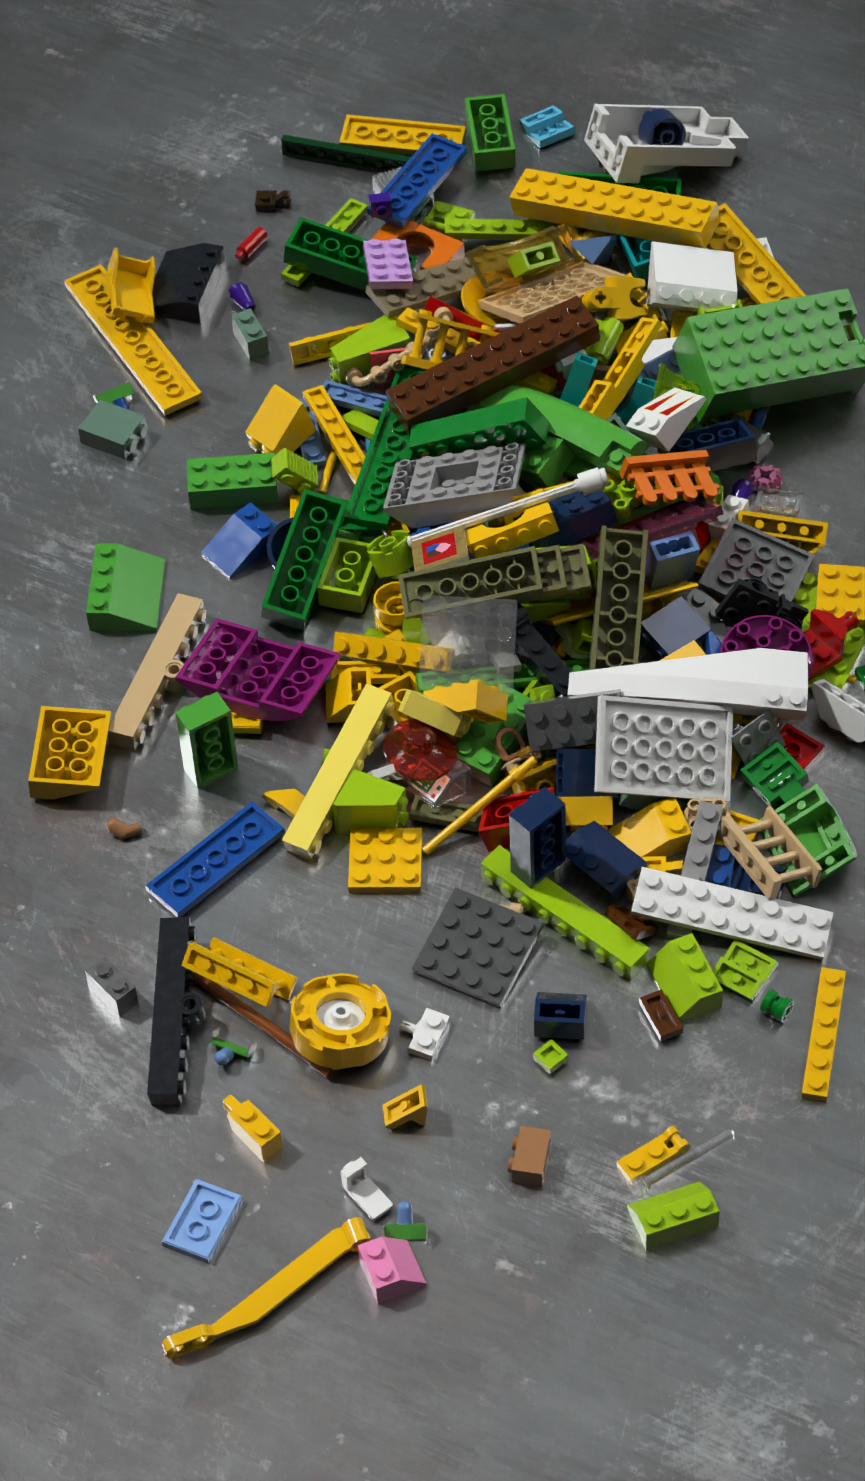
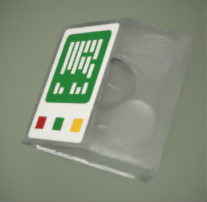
[404,747,472,809]

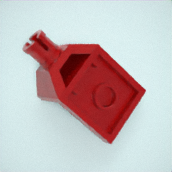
[803,609,859,682]

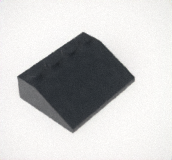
[152,243,226,323]

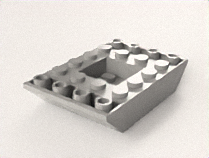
[383,443,526,528]

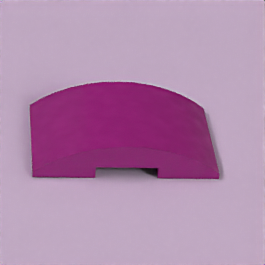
[175,618,341,721]

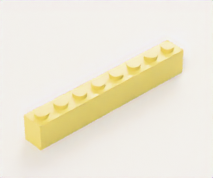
[282,683,395,861]

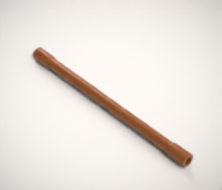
[193,972,336,1079]

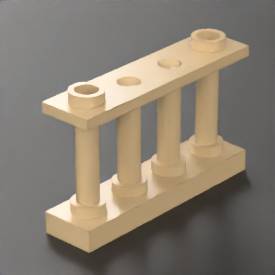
[718,806,823,900]

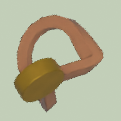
[495,727,532,761]

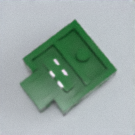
[741,741,809,809]

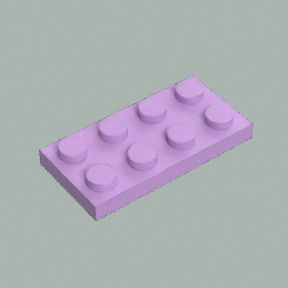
[363,239,413,289]

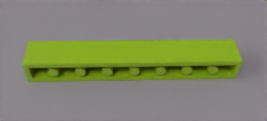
[481,845,650,981]

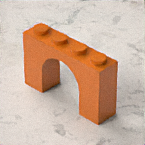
[372,220,465,270]

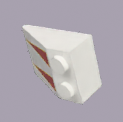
[626,388,707,452]

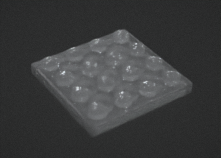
[419,595,518,694]

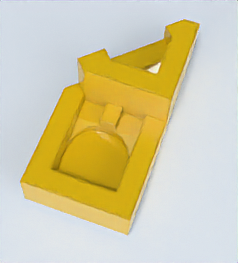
[262,789,305,819]

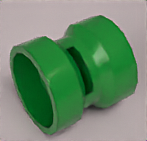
[760,989,794,1022]

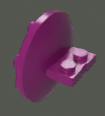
[720,615,813,680]

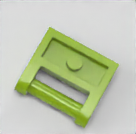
[422,201,475,232]

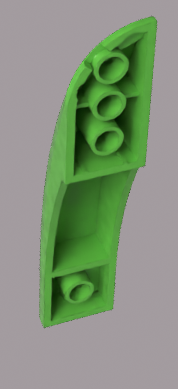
[467,384,649,480]

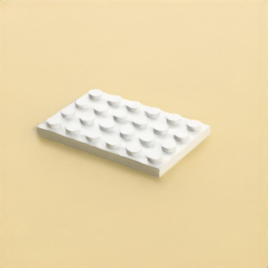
[594,695,733,802]

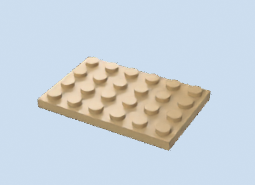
[478,261,631,324]

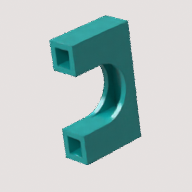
[560,352,660,431]

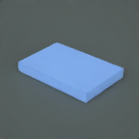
[162,1179,243,1264]

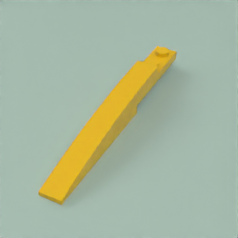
[531,317,662,489]

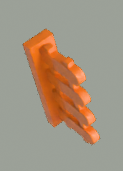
[619,450,720,506]

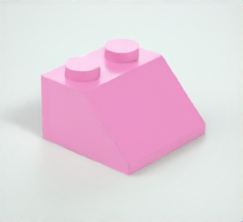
[357,1237,427,1304]

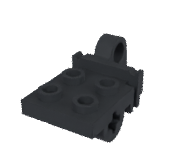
[715,577,809,630]

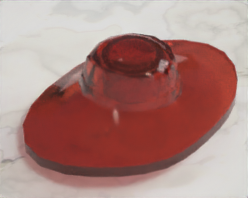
[383,719,458,782]

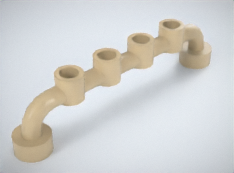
[344,307,453,387]

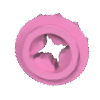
[747,463,783,493]

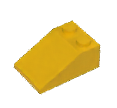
[608,797,692,858]

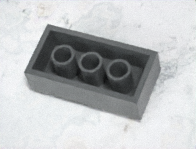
[524,689,622,752]

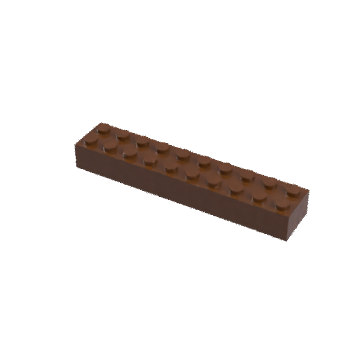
[386,296,600,436]

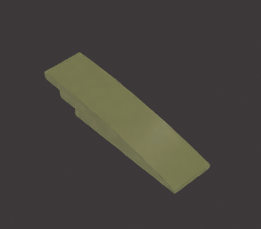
[398,544,592,619]

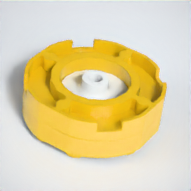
[289,973,391,1070]

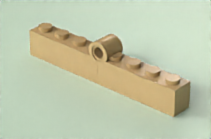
[108,593,207,751]

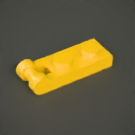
[617,1126,690,1185]

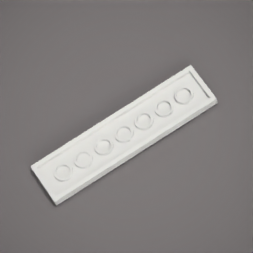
[631,867,833,961]

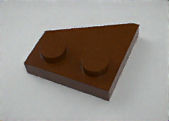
[604,904,658,940]

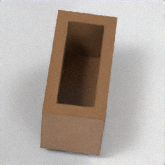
[508,1126,551,1187]

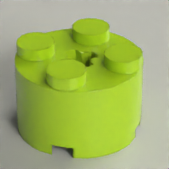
[367,530,414,579]

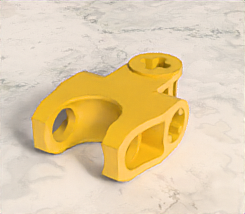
[582,276,648,322]

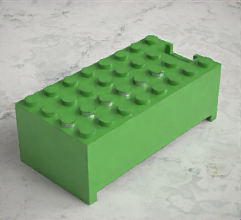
[672,288,865,423]

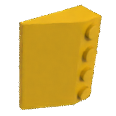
[28,706,111,799]

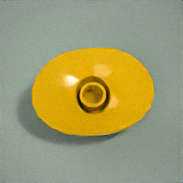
[461,273,519,327]

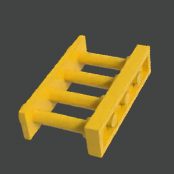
[401,309,500,370]
[181,937,298,1007]

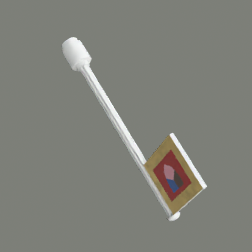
[407,467,610,571]

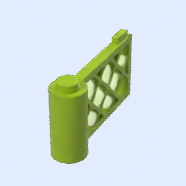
[585,317,624,365]

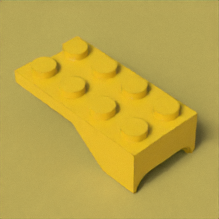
[107,247,156,324]

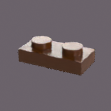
[639,989,683,1042]

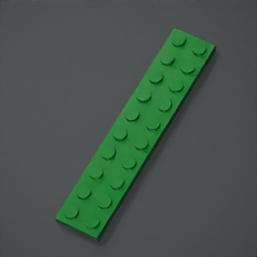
[344,365,426,530]

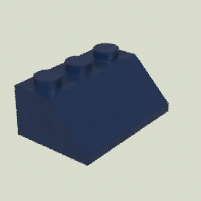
[566,821,649,901]

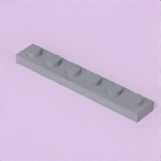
[667,801,723,938]

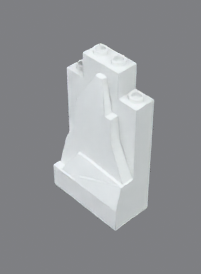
[584,104,749,183]

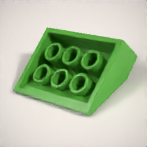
[86,543,165,631]

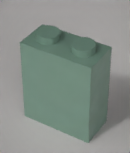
[78,400,148,460]

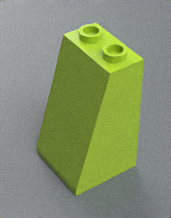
[328,314,410,387]

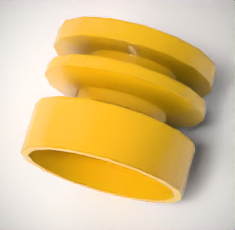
[374,582,404,636]

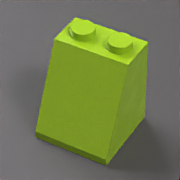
[333,769,409,834]

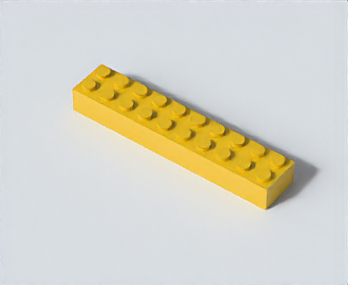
[509,168,721,249]

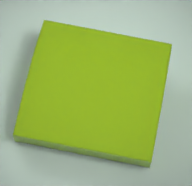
[713,939,778,1001]

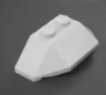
[811,679,865,743]

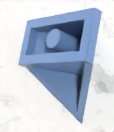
[570,236,618,264]

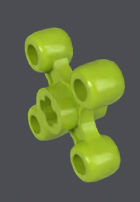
[602,479,663,520]

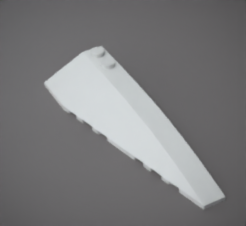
[567,648,808,721]

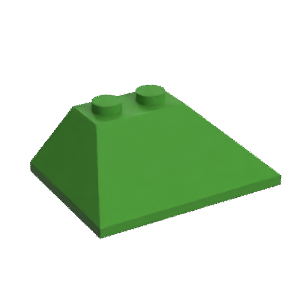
[759,784,857,897]

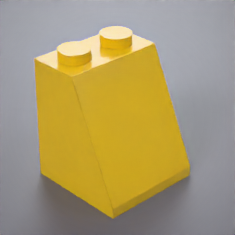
[245,384,317,455]

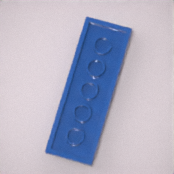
[367,133,467,229]
[146,802,285,917]

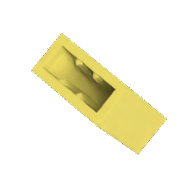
[398,689,471,738]

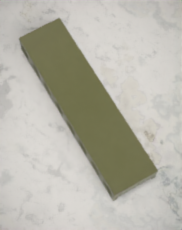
[589,525,648,670]

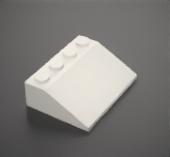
[646,242,737,312]

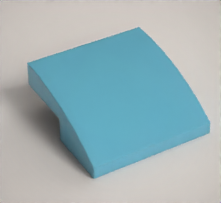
[519,105,576,148]

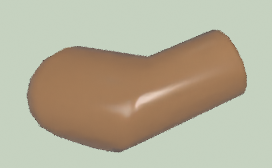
[107,818,142,839]

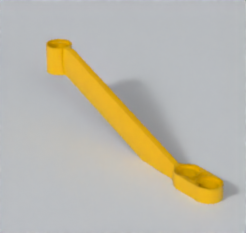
[162,1217,371,1358]

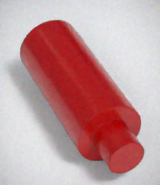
[234,227,268,261]

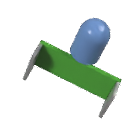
[209,1027,257,1066]
[382,1201,428,1244]

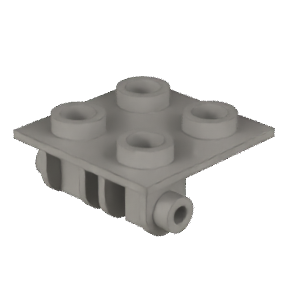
[730,710,786,766]

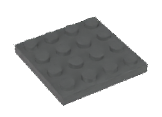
[698,518,815,602]
[412,887,544,1008]

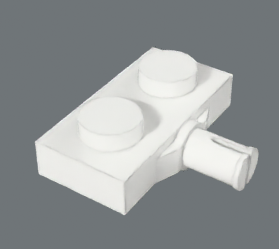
[399,1008,450,1061]

